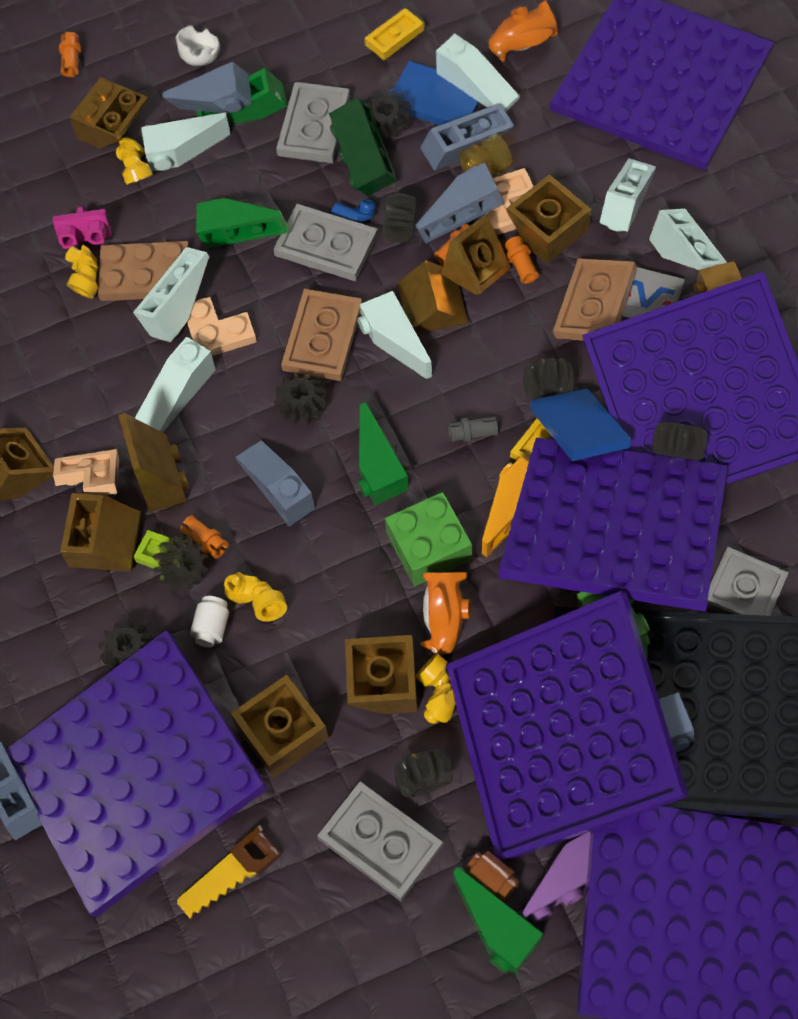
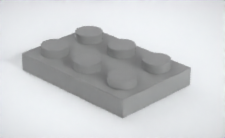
[276,82,350,163]
[273,204,378,282]
[317,782,443,901]

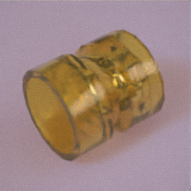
[459,134,513,175]

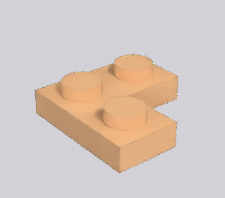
[482,168,534,235]
[187,297,257,356]
[53,449,119,497]

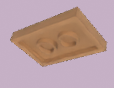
[98,241,190,301]
[553,258,637,341]
[281,289,362,381]

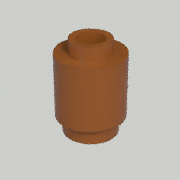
[466,851,520,903]

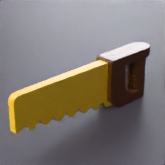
[177,825,282,919]

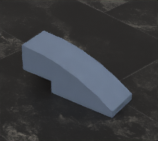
[0,740,42,841]

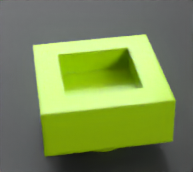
[134,530,178,573]

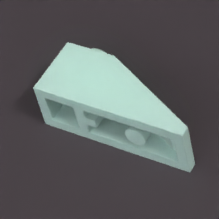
[436,34,519,112]
[141,112,230,172]
[600,159,656,232]
[649,209,727,270]
[133,247,209,342]
[357,291,432,379]
[135,337,216,432]

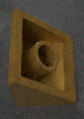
[441,215,511,295]
[397,260,468,334]

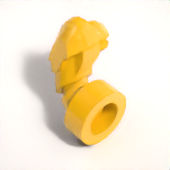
[116,137,153,185]
[65,245,99,299]
[224,572,287,622]
[415,653,456,724]

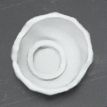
[176,26,220,66]

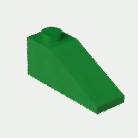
[196,68,288,126]
[196,198,290,249]
[357,402,409,506]
[453,867,543,975]

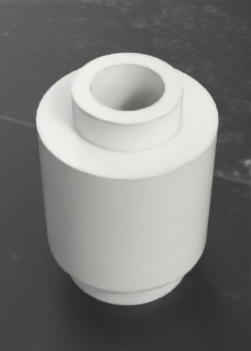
[190,596,229,647]

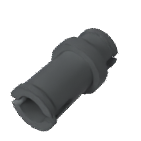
[448,416,498,443]

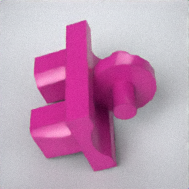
[53,206,112,249]

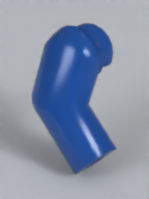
[331,199,375,223]

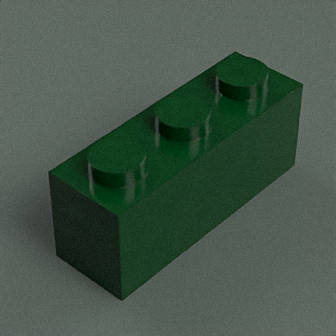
[329,97,397,196]

